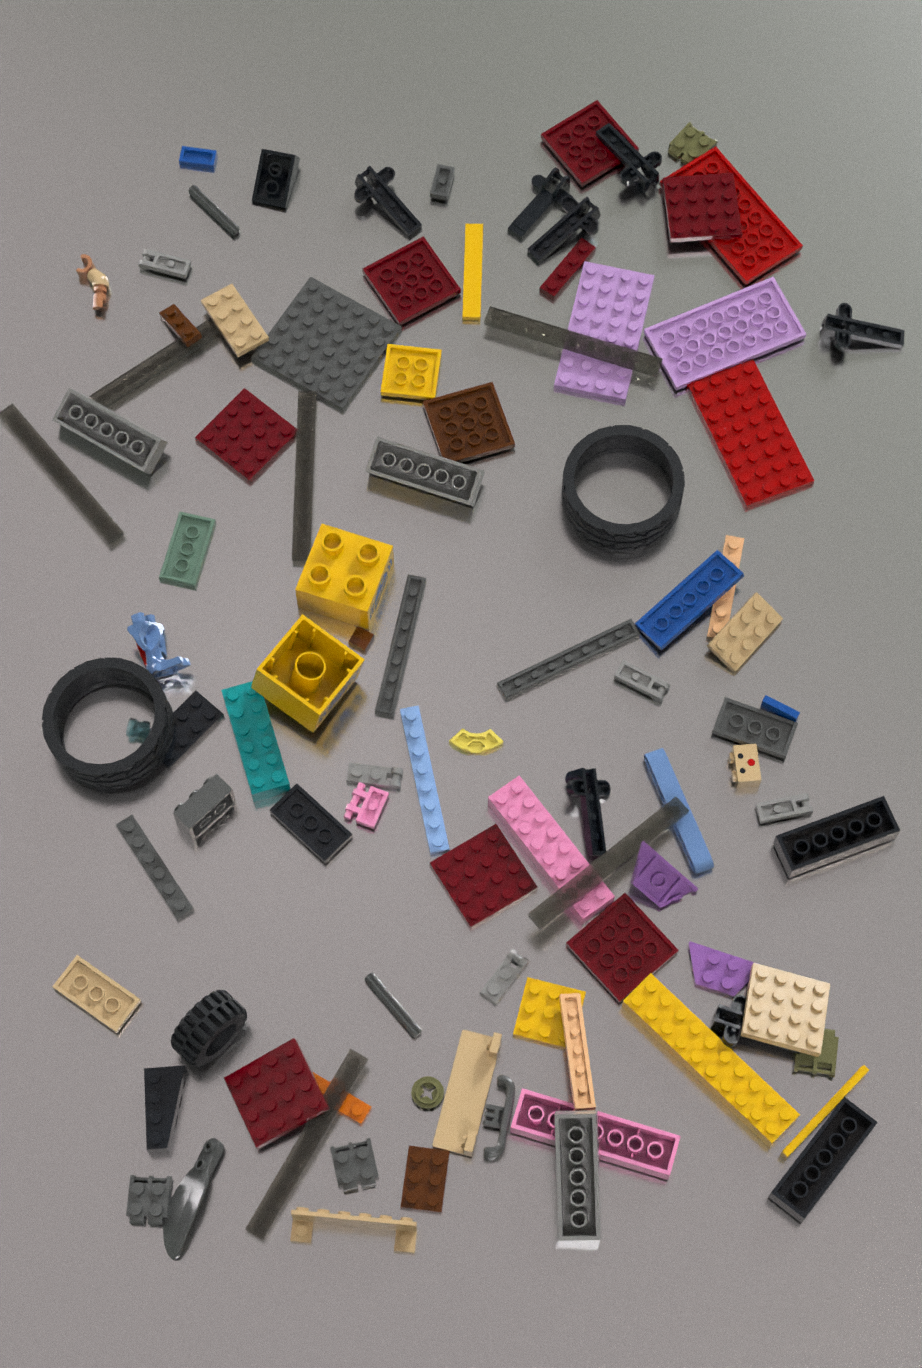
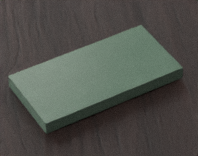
[159,511,216,588]

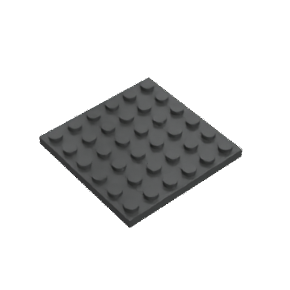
[251,276,402,411]

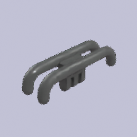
[482,1075,515,1159]

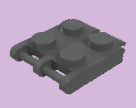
[330,1138,379,1194]
[126,1175,172,1226]

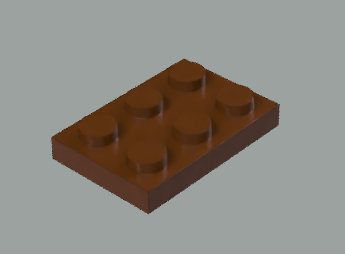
[400,1146,450,1214]

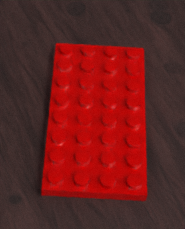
[659,146,803,285]
[686,359,814,509]

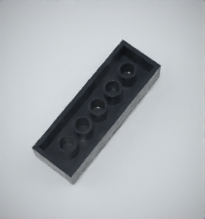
[773,796,900,878]
[768,1097,878,1223]

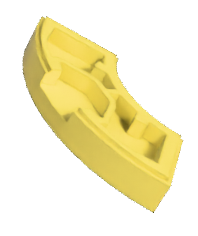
[449,728,504,754]

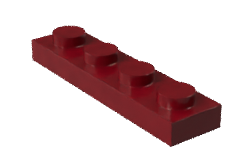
[539,238,596,300]

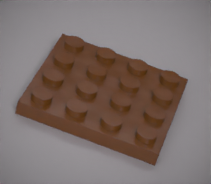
[423,382,515,463]

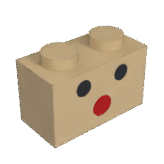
[729,744,762,789]

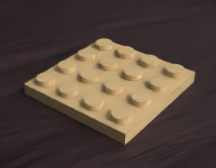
[740,963,830,1057]

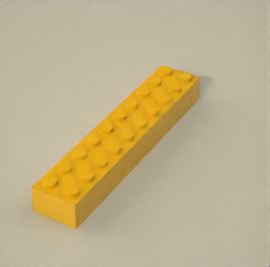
[622,973,800,1148]

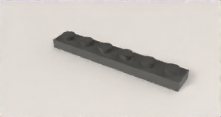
[116,815,194,921]

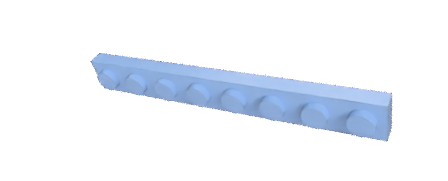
[400,705,450,855]

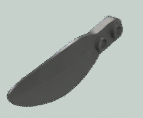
[163,1138,224,1259]

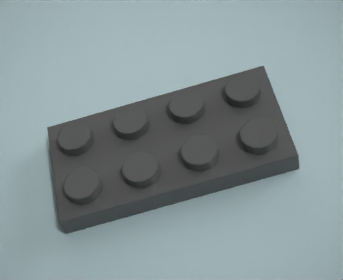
[712,697,798,759]

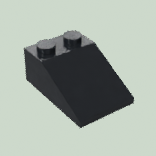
[252,149,300,208]

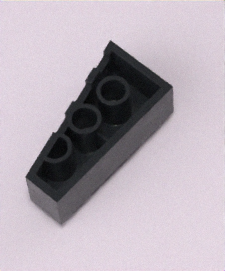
[144,1065,187,1155]

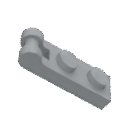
[138,249,191,279]
[614,660,670,702]
[346,762,403,789]
[755,793,813,824]
[480,949,529,1005]

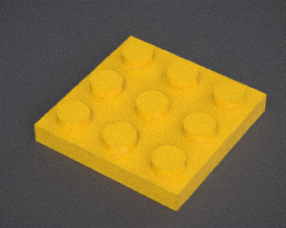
[380,344,442,400]
[513,977,586,1049]

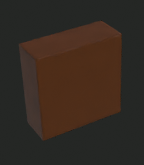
[348,626,374,652]

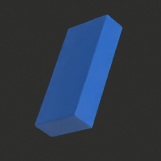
[179,146,217,169]
[760,695,800,722]

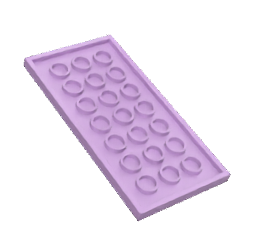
[554,261,655,403]
[644,277,806,391]

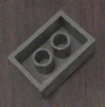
[173,774,236,841]

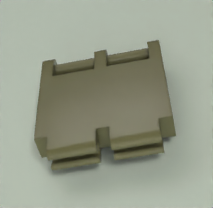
[668,122,718,165]
[794,1028,839,1077]

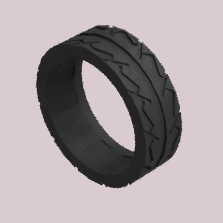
[562,425,685,551]
[42,657,175,789]

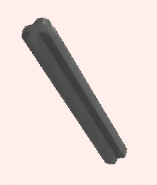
[188,185,240,236]
[365,973,422,1038]

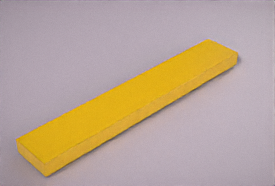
[462,223,483,320]
[780,1065,869,1161]

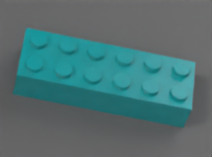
[221,681,291,802]

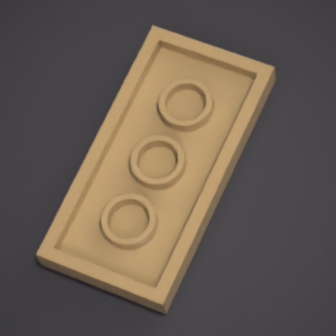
[201,284,269,357]
[706,592,783,672]
[52,955,141,1033]

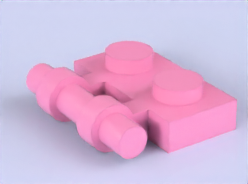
[344,782,389,829]

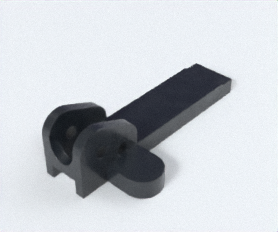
[596,123,662,193]
[354,166,422,237]
[508,167,573,241]
[527,195,601,263]
[821,303,905,351]
[565,768,611,856]
[710,995,801,1054]

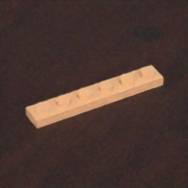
[707,535,744,640]
[559,993,596,1111]

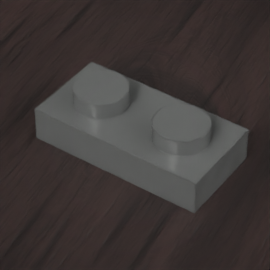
[430,164,455,201]

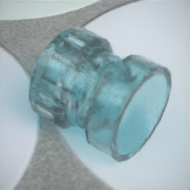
[126,718,150,740]

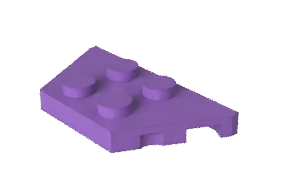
[631,841,699,908]
[688,941,758,998]

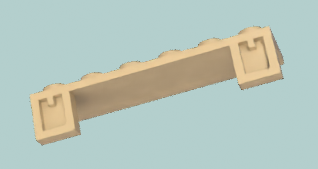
[432,1030,502,1157]
[290,1207,417,1254]

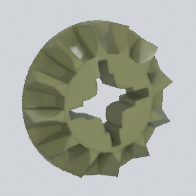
[411,1076,444,1110]

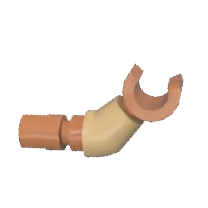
[76,254,109,310]

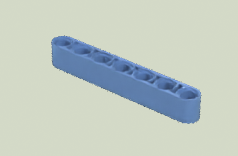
[644,748,714,875]

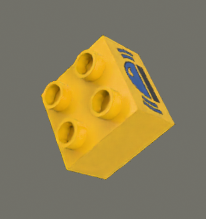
[295,523,394,630]
[251,614,365,733]

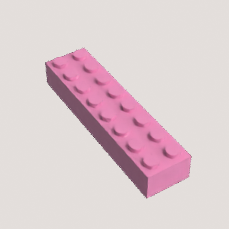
[488,775,615,925]
[510,1088,681,1180]

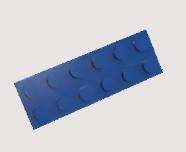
[635,550,744,651]

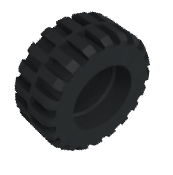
[171,990,247,1068]

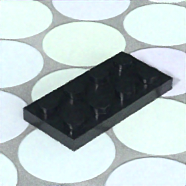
[142,690,224,770]
[269,783,353,864]

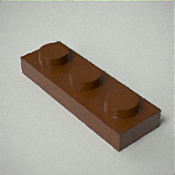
[159,304,202,347]

